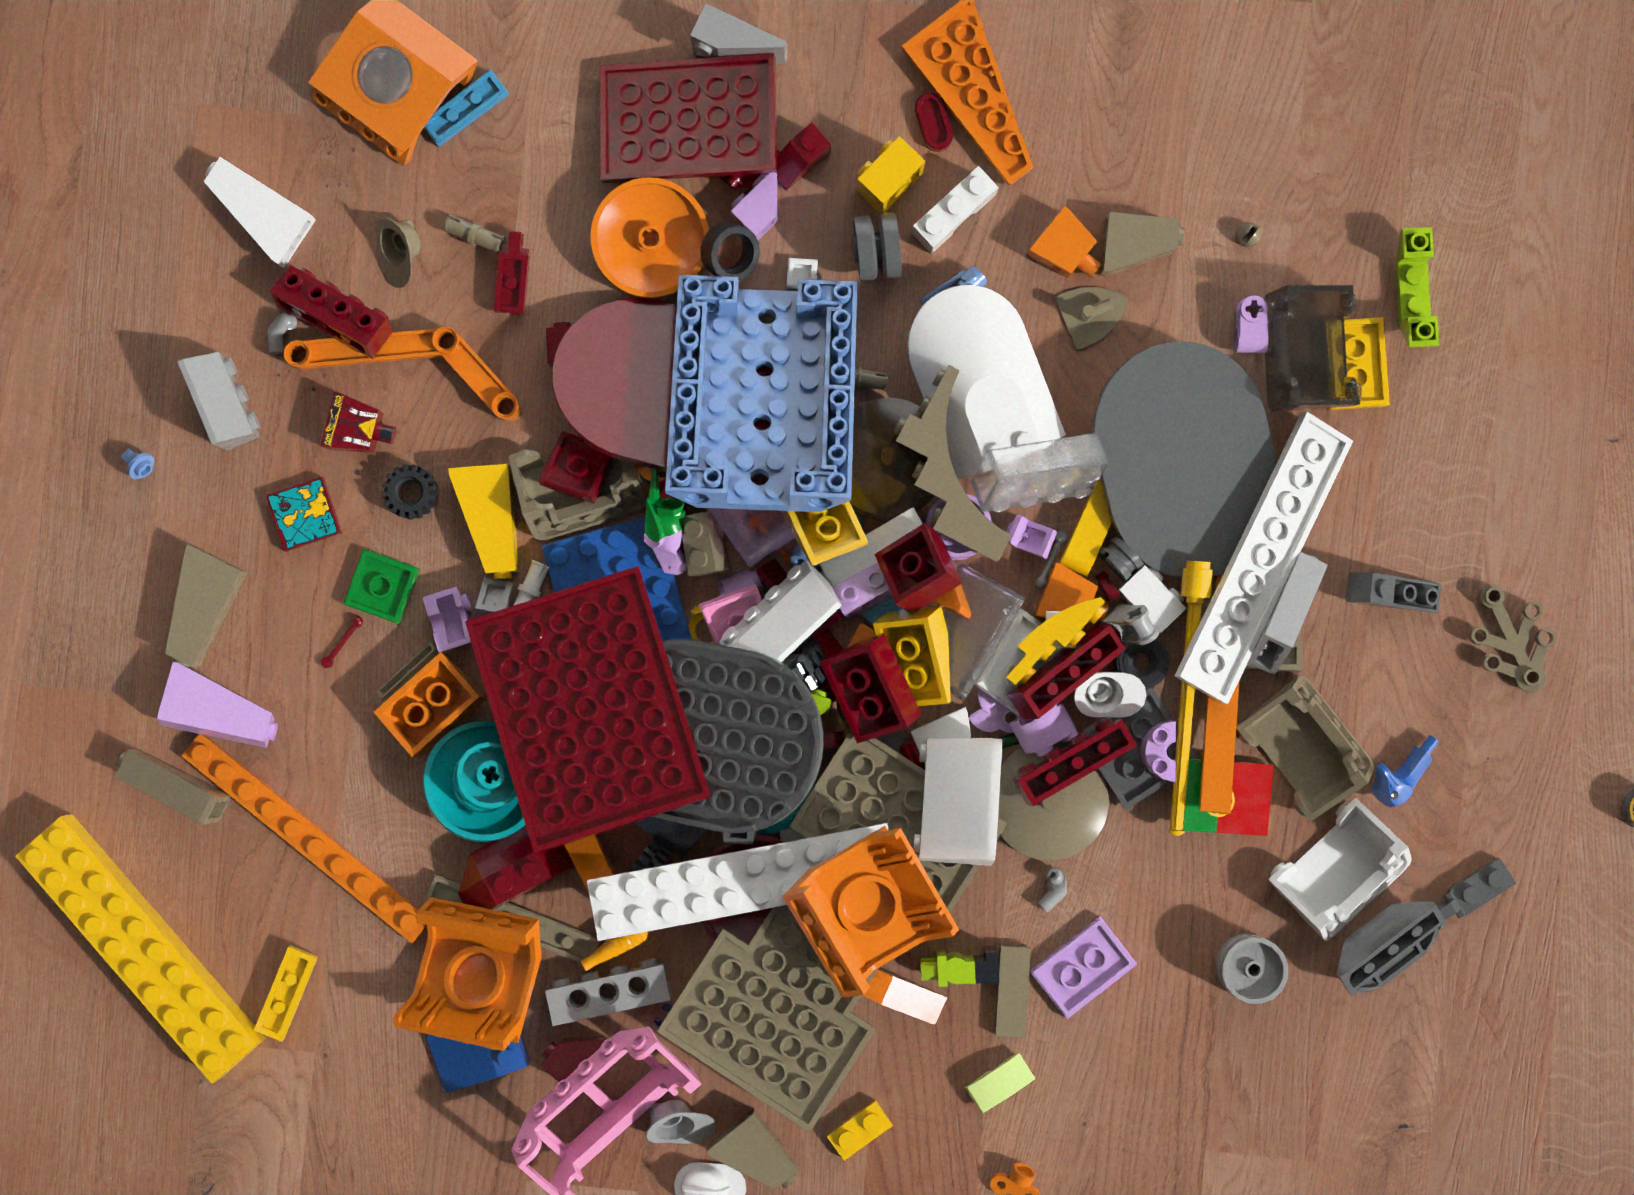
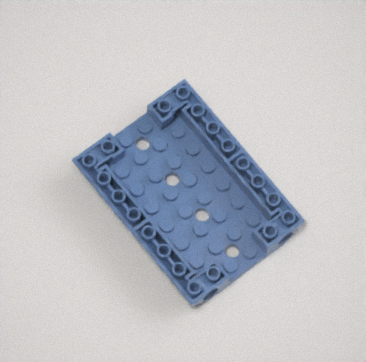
[665,275,857,512]

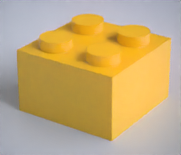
[857,136,925,214]

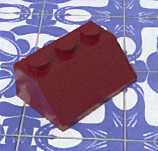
[820,633,921,744]

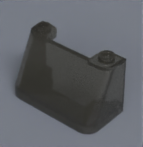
[1264,285,1362,411]

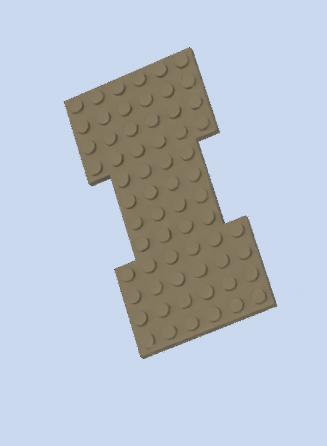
[657,731,1007,1133]

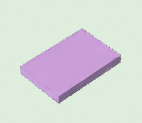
[1030,916,1137,1019]

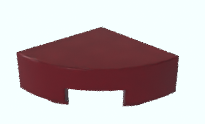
[1094,571,1121,602]

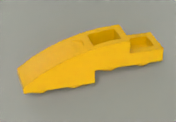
[1007,597,1106,685]

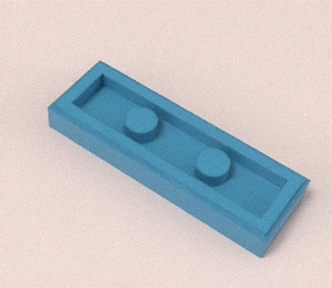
[424,69,509,147]

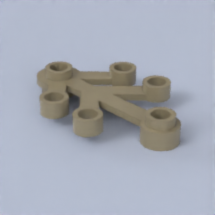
[1469,585,1556,692]

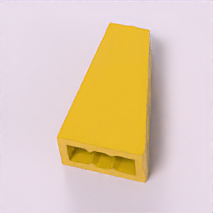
[448,464,519,579]

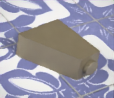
[1100,212,1184,276]
[706,1109,799,1190]

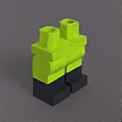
[920,946,1000,987]

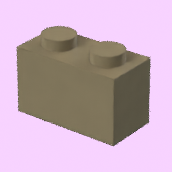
[679,512,730,576]

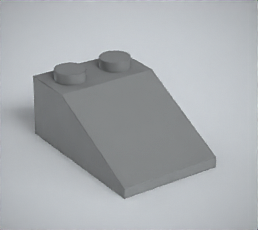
[690,4,788,64]

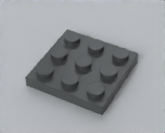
[1078,687,1199,810]

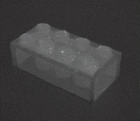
[971,433,1109,512]

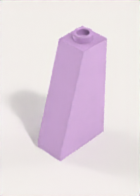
[157,662,278,748]

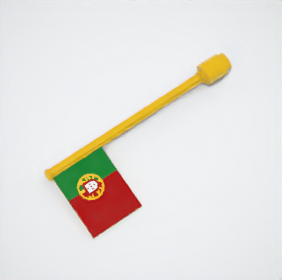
[1167,560,1274,836]

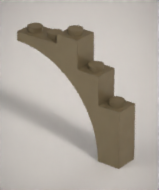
[893,365,1012,562]

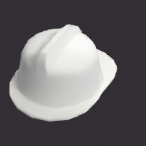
[1074,670,1146,718]
[674,1162,746,1195]

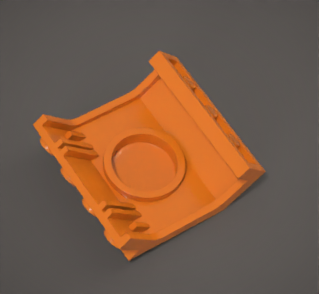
[782,826,959,998]
[393,897,541,1051]

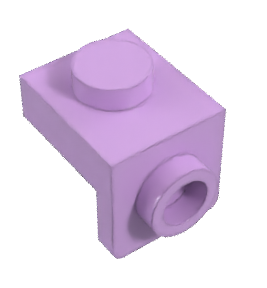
[1007,514,1058,559]

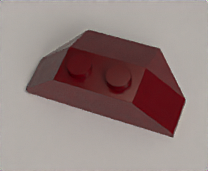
[458,825,575,910]

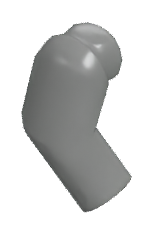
[267,312,297,354]
[1038,868,1067,913]

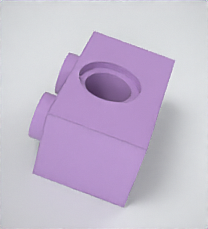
[832,562,892,620]

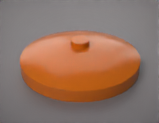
[590,177,709,298]

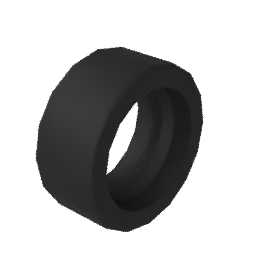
[700,222,760,280]

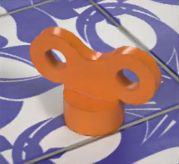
[990,1162,1040,1195]

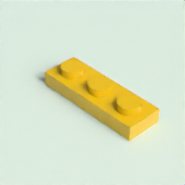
[254,945,318,1042]

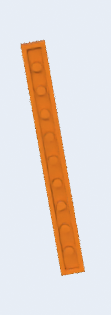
[181,734,427,943]

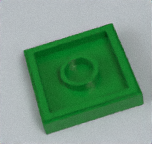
[343,549,420,624]

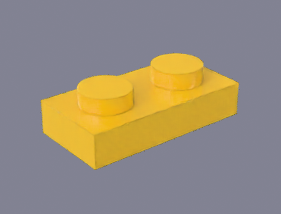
[827,1100,893,1161]

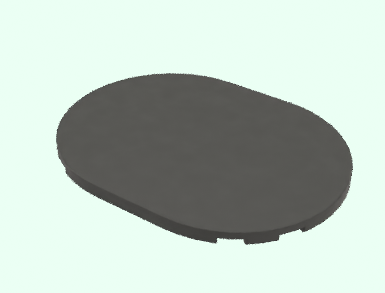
[1092,341,1277,578]
[653,639,823,833]

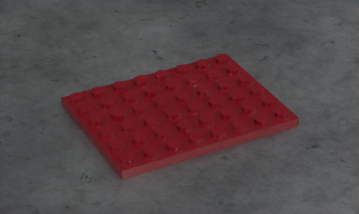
[465,566,711,854]

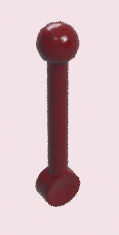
[321,616,363,668]

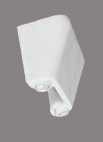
[913,738,1002,866]
[1268,798,1412,941]

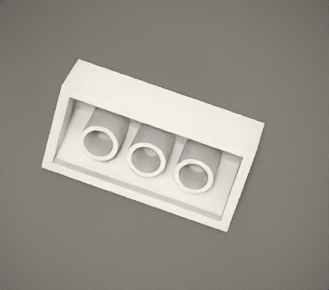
[719,560,842,662]

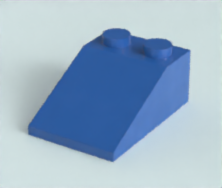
[426,1034,531,1093]

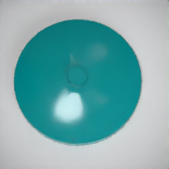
[422,721,525,842]

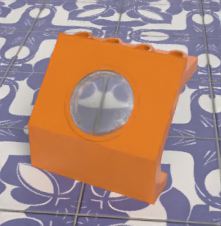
[308,0,478,166]

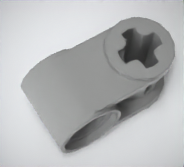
[1100,603,1159,645]

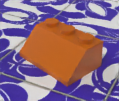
[373,652,487,758]

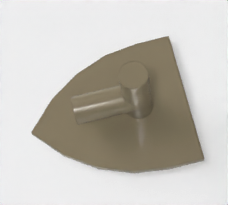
[1054,287,1129,351]

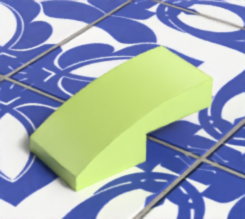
[965,1053,1035,1113]

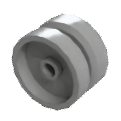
[1215,933,1288,1004]

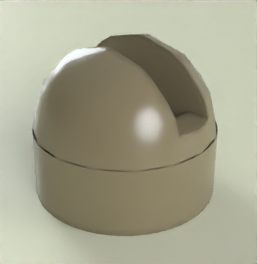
[1236,222,1261,248]

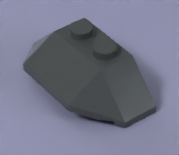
[1337,901,1446,996]

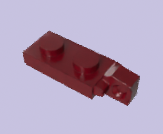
[494,231,530,315]

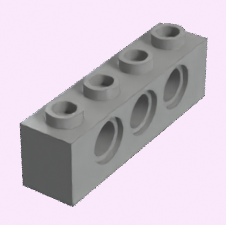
[545,958,672,1026]

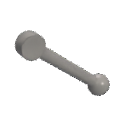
[1035,531,1067,589]

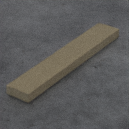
[424,873,601,964]

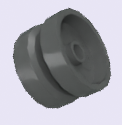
[852,211,902,282]

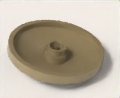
[998,742,1109,861]

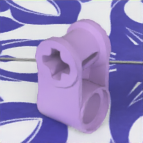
[1234,295,1268,353]

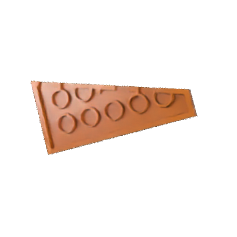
[901,0,1033,187]

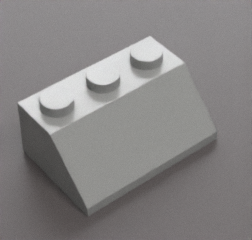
[177,352,260,451]

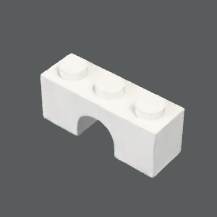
[911,166,999,254]

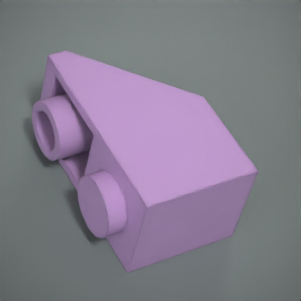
[731,173,778,240]

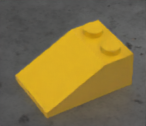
[781,501,868,566]
[873,606,951,706]

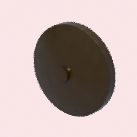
[849,398,949,518]

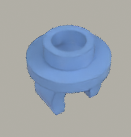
[121,448,155,479]

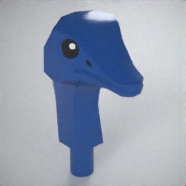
[1371,735,1439,807]

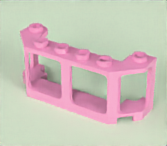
[511,1026,701,1195]

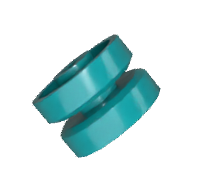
[451,742,516,813]

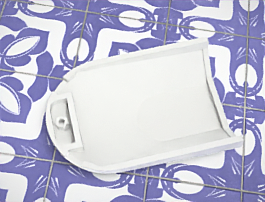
[907,285,1066,479]

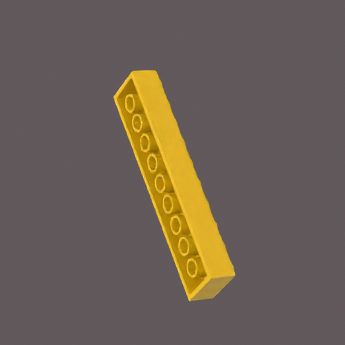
[15,814,266,1084]

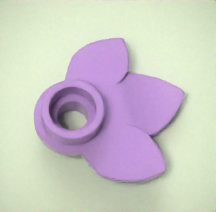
[969,688,1020,733]

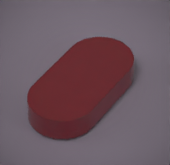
[915,93,953,152]

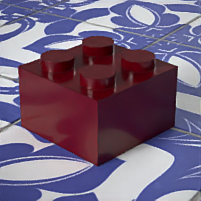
[874,523,962,614]

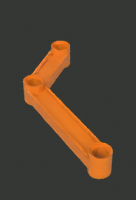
[283,326,522,422]

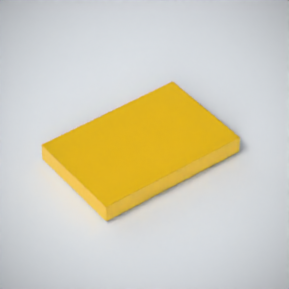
[1322,317,1390,410]

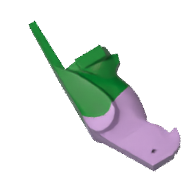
[644,468,687,575]

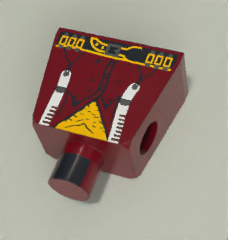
[320,391,396,453]

